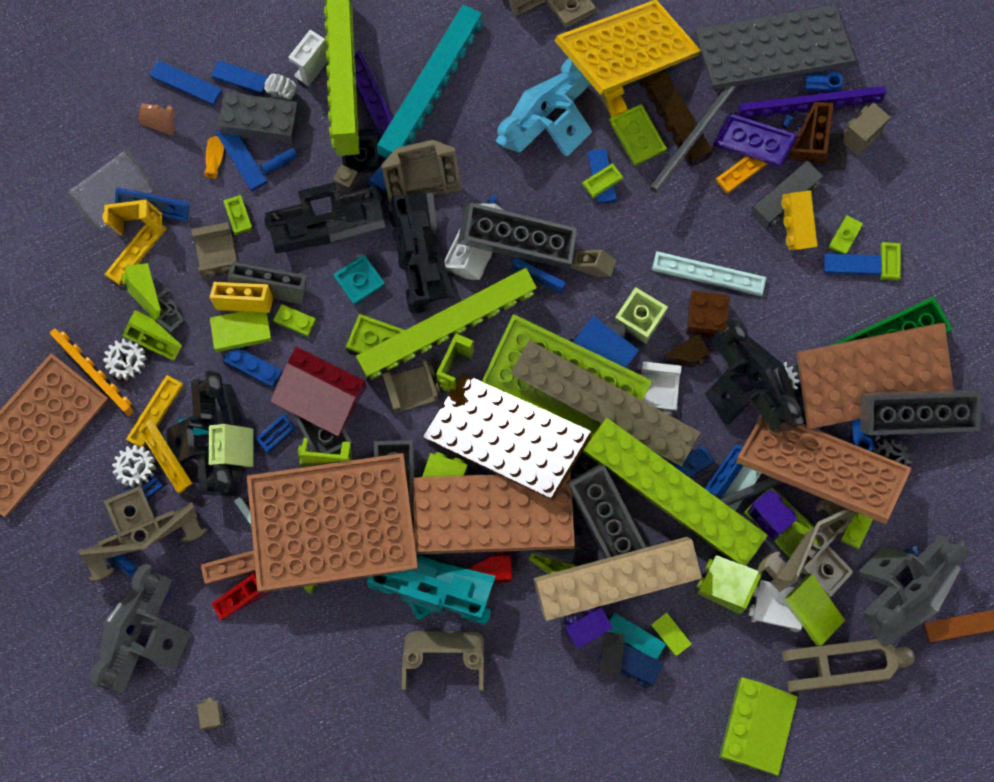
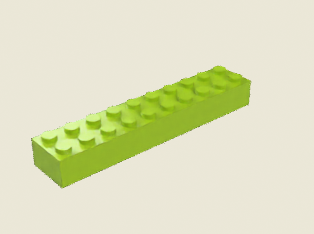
[324,0,359,156]
[355,268,537,380]
[582,418,768,566]

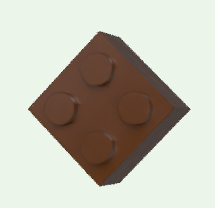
[686,291,730,337]

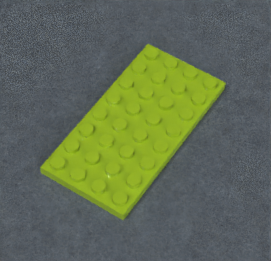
[482,314,652,437]

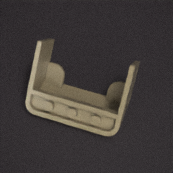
[402,631,484,693]

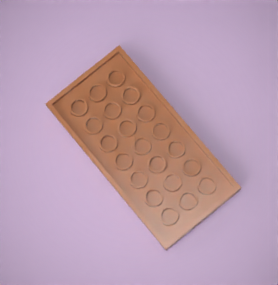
[796,323,954,429]
[0,353,109,518]
[736,415,912,524]
[413,472,575,554]

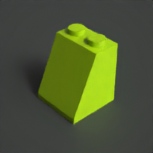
[696,555,762,615]

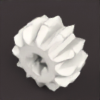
[264,73,297,101]

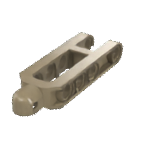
[782,639,915,692]

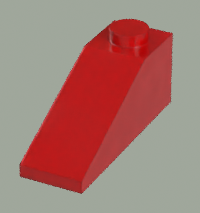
[468,553,512,583]
[211,573,271,621]

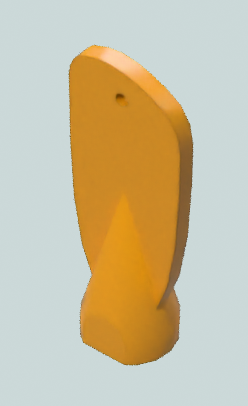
[204,136,224,179]

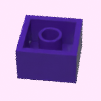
[747,489,797,542]
[560,606,613,648]

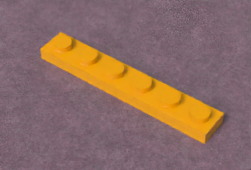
[50,328,134,417]

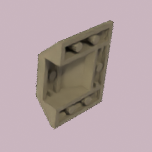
[381,140,462,203]

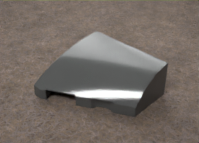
[141,287,184,336]

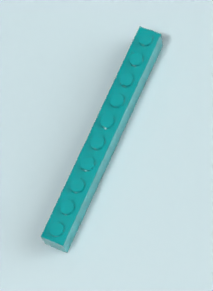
[377,5,483,158]

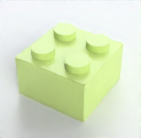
[614,287,668,344]

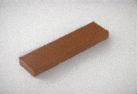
[923,610,994,643]

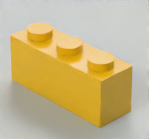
[781,190,817,250]
[210,282,274,313]

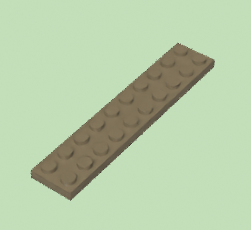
[511,340,700,466]

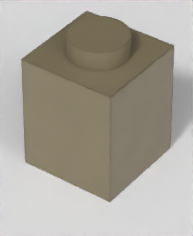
[333,165,359,193]
[197,698,224,730]

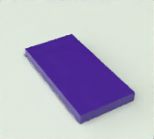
[714,113,797,168]

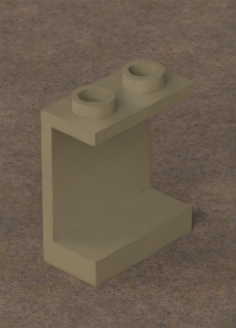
[191,222,237,278]
[382,361,441,414]

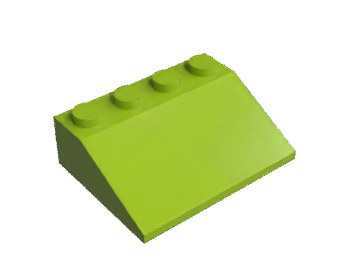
[719,677,798,776]

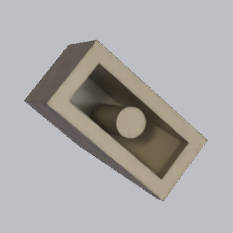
[570,250,617,277]

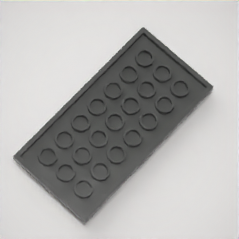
[695,5,856,90]

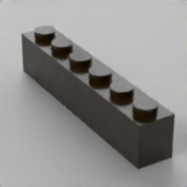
[638,69,713,167]

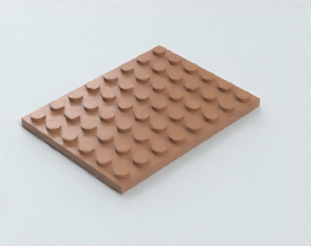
[247,453,418,593]

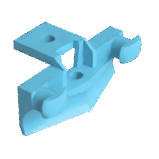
[496,58,592,156]

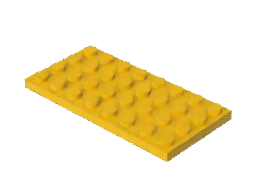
[554,0,701,95]

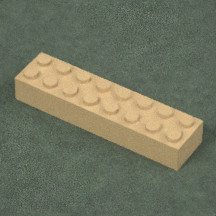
[533,537,701,621]

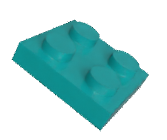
[333,255,385,306]

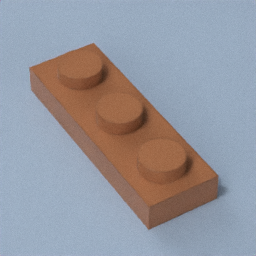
[201,550,256,585]

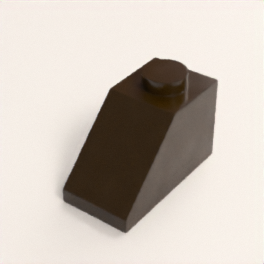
[664,334,711,368]

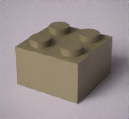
[842,103,890,156]

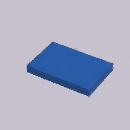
[573,316,639,368]

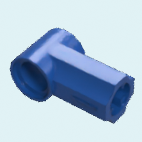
[805,72,843,93]
[851,418,874,451]

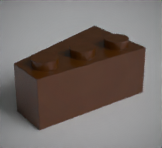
[789,102,833,163]

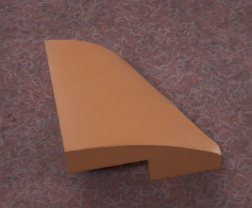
[139,104,176,136]

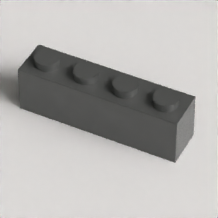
[751,161,823,229]
[228,262,307,304]

